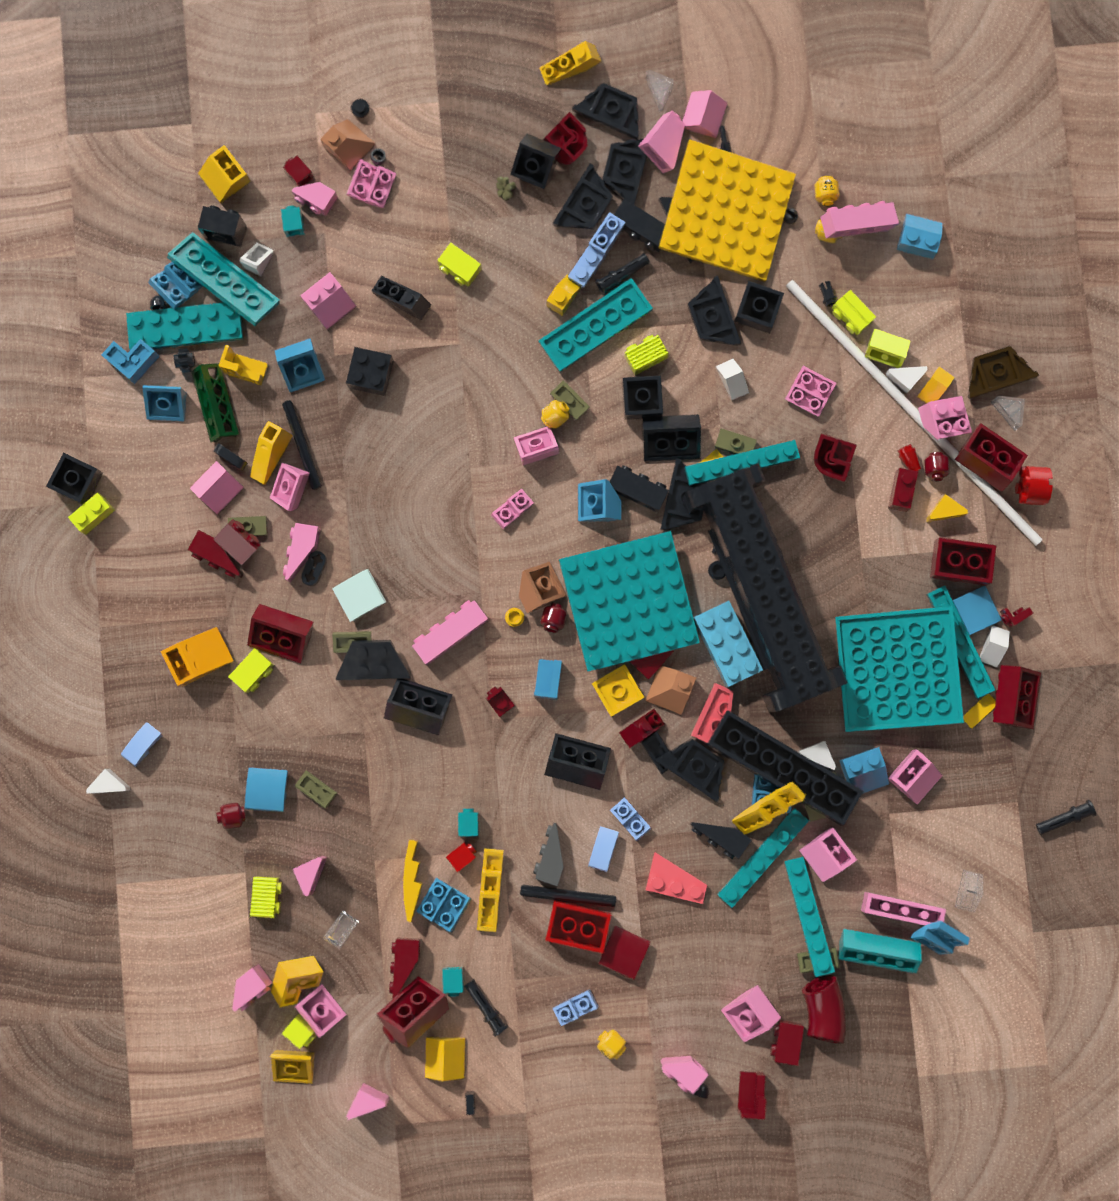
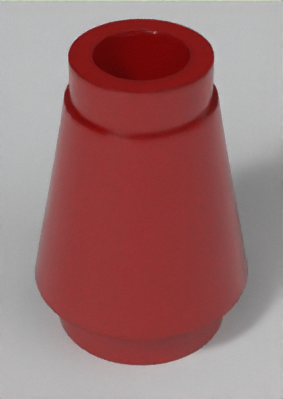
[897,444,921,471]

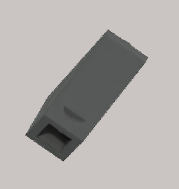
[533,822,564,886]

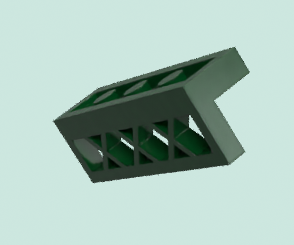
[191,363,239,443]

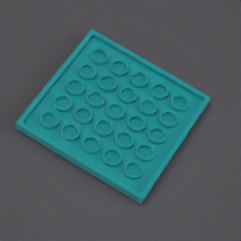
[559,531,700,672]
[835,606,964,732]

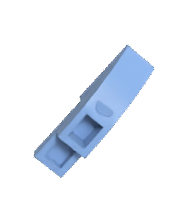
[568,212,625,288]

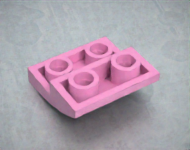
[346,159,396,208]
[785,366,836,417]

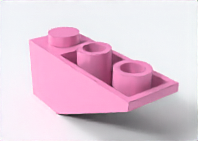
[283,523,321,582]

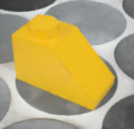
[546,275,582,316]

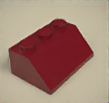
[247,604,314,664]
[993,665,1041,730]
[376,976,449,1048]

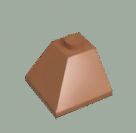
[320,119,375,171]
[519,562,566,613]
[645,666,696,715]

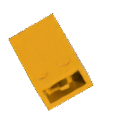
[160,627,234,687]

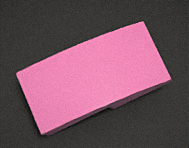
[491,489,534,529]

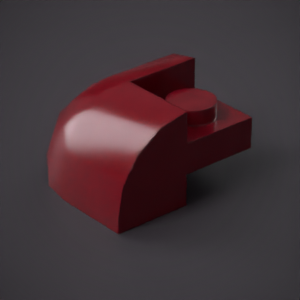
[543,111,589,165]
[814,433,857,482]

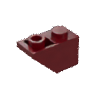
[619,709,665,748]

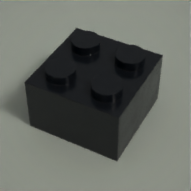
[510,134,561,189]
[197,205,247,247]
[734,281,784,334]
[346,347,394,396]
[622,375,663,420]
[46,452,103,505]

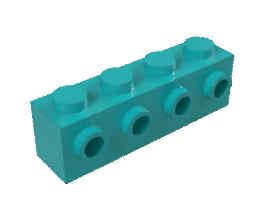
[839,929,922,974]

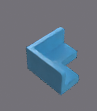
[101,339,159,384]
[534,659,562,700]

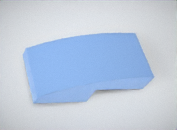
[121,722,162,767]
[610,797,651,841]
[589,826,619,872]
[553,989,598,1026]

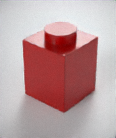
[446,842,477,872]

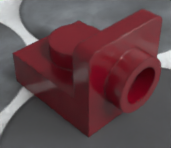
[1000,607,1034,627]
[485,686,515,717]

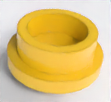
[505,608,524,627]

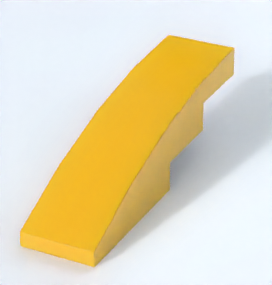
[732,782,806,834]
[403,839,423,922]
[477,848,504,932]

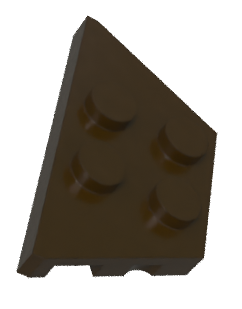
[968,346,1039,399]

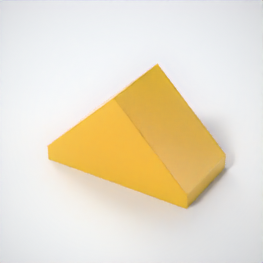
[917,367,954,403]
[926,494,968,522]

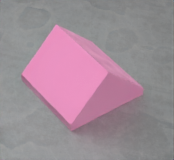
[682,90,727,138]
[514,427,559,466]
[190,461,244,515]
[270,463,310,511]
[293,856,327,896]
[295,984,346,1038]
[347,1083,390,1120]

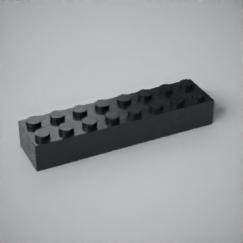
[706,710,863,826]

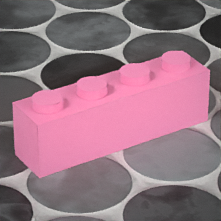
[820,201,899,239]
[412,600,489,665]
[861,892,946,925]

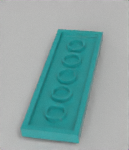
[167,232,280,326]
[538,278,653,373]
[126,303,243,350]

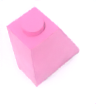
[638,111,685,173]

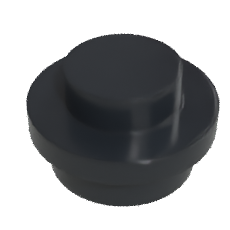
[351,99,370,118]
[708,561,725,580]

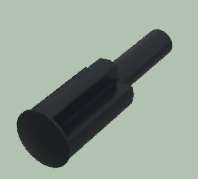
[719,125,732,153]

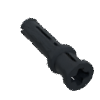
[595,253,650,295]
[1036,799,1097,835]
[464,979,509,1037]

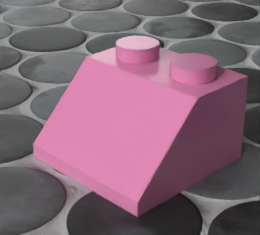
[300,272,356,330]
[721,985,781,1042]

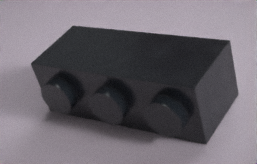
[614,199,665,252]
[609,465,669,513]

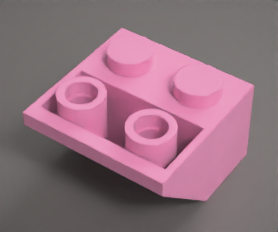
[918,396,972,440]
[888,750,942,805]
[799,827,857,882]
[232,964,273,1012]
[661,1056,708,1093]

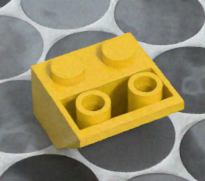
[198,145,251,203]

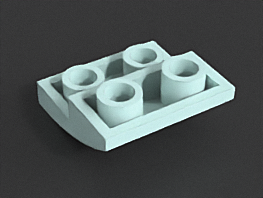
[332,569,386,622]

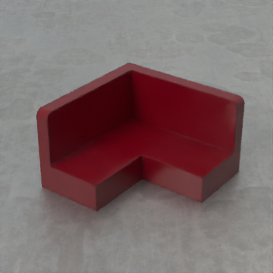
[737,1071,766,1120]

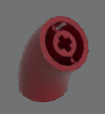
[802,975,846,1044]

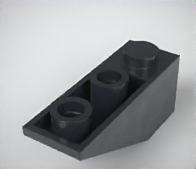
[372,276,432,320]
[690,822,752,860]

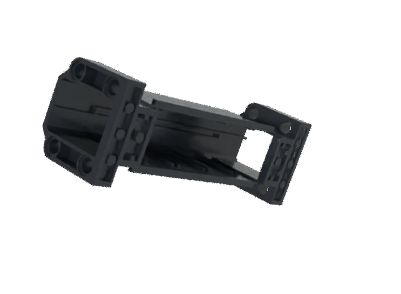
[682,464,848,712]

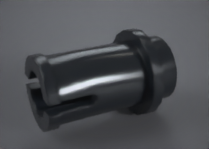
[819,281,837,307]

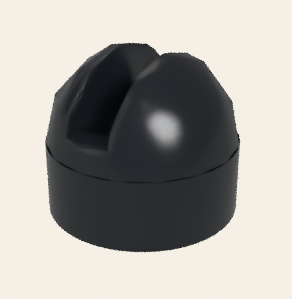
[371,149,386,166]
[783,208,798,225]
[150,295,166,310]
[692,1083,709,1099]

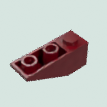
[188,530,243,579]
[389,937,421,999]

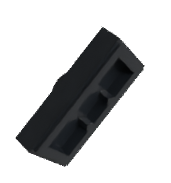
[640,731,669,774]

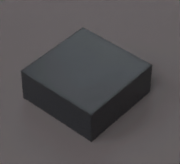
[466,1091,475,1115]

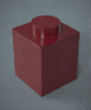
[283,155,314,187]

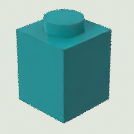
[281,206,305,237]
[458,808,479,836]
[442,967,464,997]

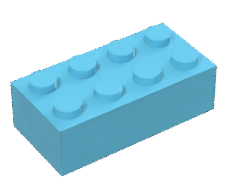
[694,601,763,688]

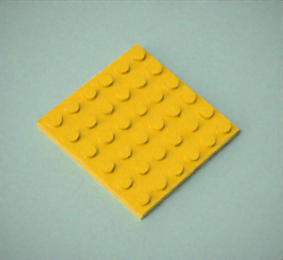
[658,140,796,282]

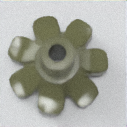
[496,176,516,201]

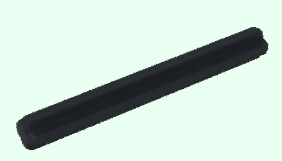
[282,400,322,490]
[520,885,617,907]

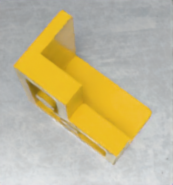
[219,345,268,385]
[271,956,323,1007]

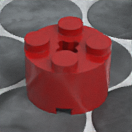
[1015,466,1053,505]

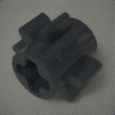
[174,348,196,373]

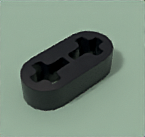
[213,443,248,471]
[301,551,327,586]

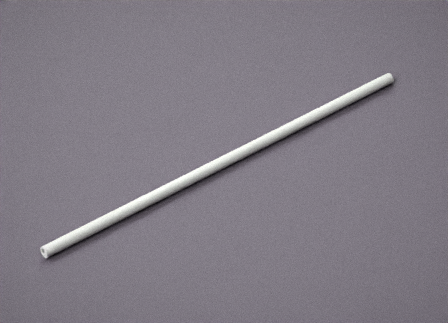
[786,280,1043,546]

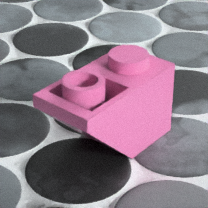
[292,182,338,216]

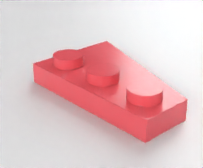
[691,683,733,743]
[646,852,707,904]

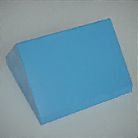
[142,385,187,421]

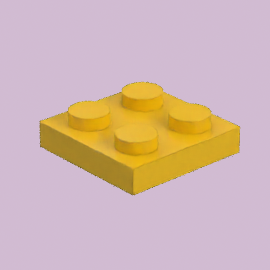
[592,664,644,717]

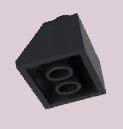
[642,414,701,461]
[384,679,453,736]
[544,733,611,790]

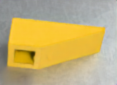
[539,41,602,85]
[250,421,293,485]

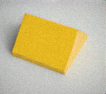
[425,1037,465,1081]
[271,1050,315,1084]

